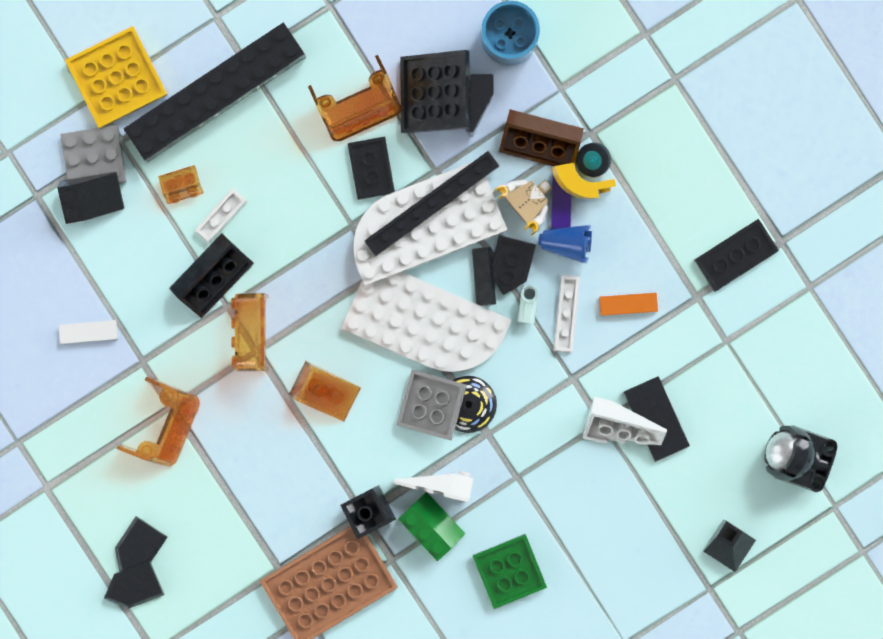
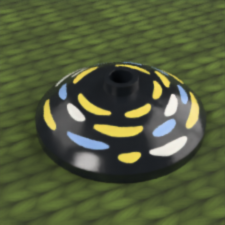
[452,376,497,433]

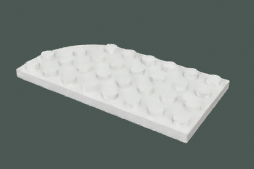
[354,162,507,286]
[341,272,512,372]

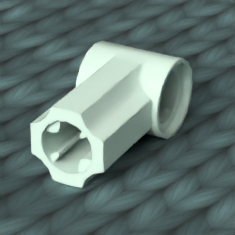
[518,285,538,323]

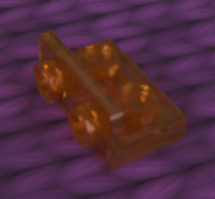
[158,165,204,204]

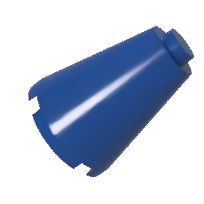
[538,225,592,264]

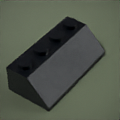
[169,233,254,319]

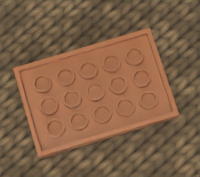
[260,526,398,639]

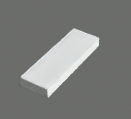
[194,188,247,243]
[59,320,119,344]

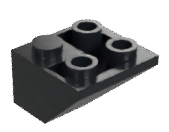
[703,519,756,572]

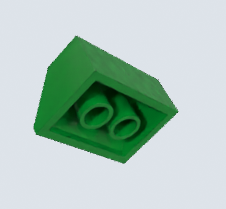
[398,492,466,562]

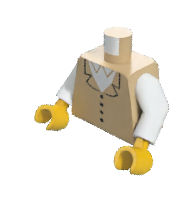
[494,180,552,236]

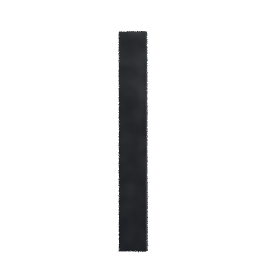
[364,151,499,257]

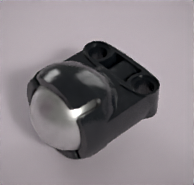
[764,425,838,492]

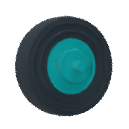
[576,142,611,177]

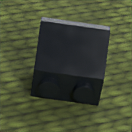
[340,485,396,539]

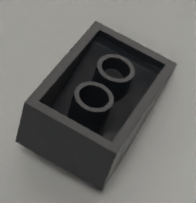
[57,171,125,224]

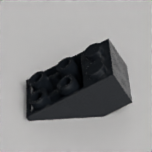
[466,74,494,137]

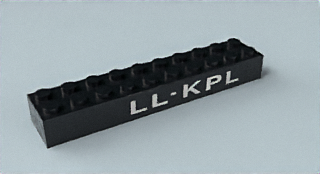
[123,22,306,163]

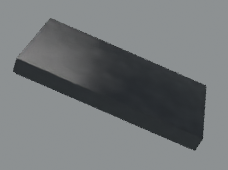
[694,219,779,292]
[623,376,690,462]

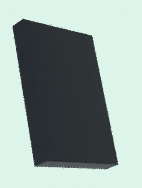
[348,136,395,200]

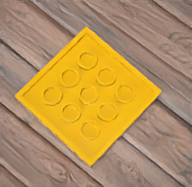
[65,26,168,129]

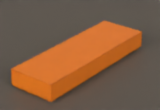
[599,293,658,316]

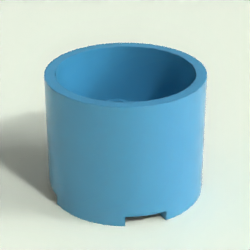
[481,1,540,66]

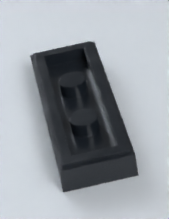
[472,247,496,306]

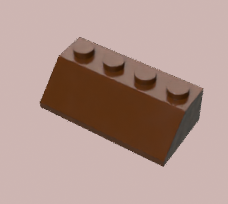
[499,109,584,166]

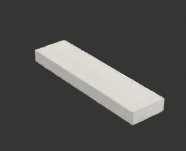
[553,275,580,353]

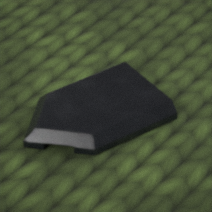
[493,235,536,295]
[115,516,168,572]
[104,560,165,609]

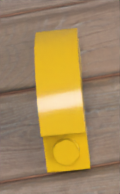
[551,163,616,199]

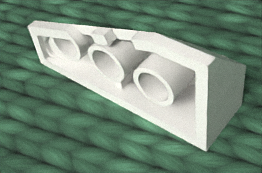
[582,396,667,445]
[393,471,474,502]

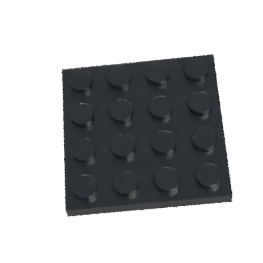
[400,50,470,134]

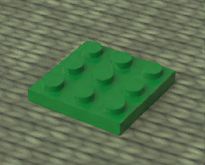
[472,533,547,609]

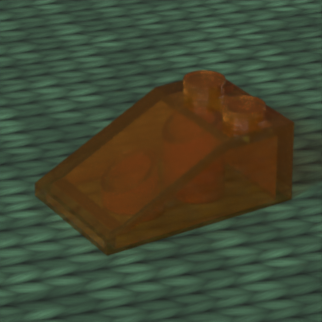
[289,360,361,422]

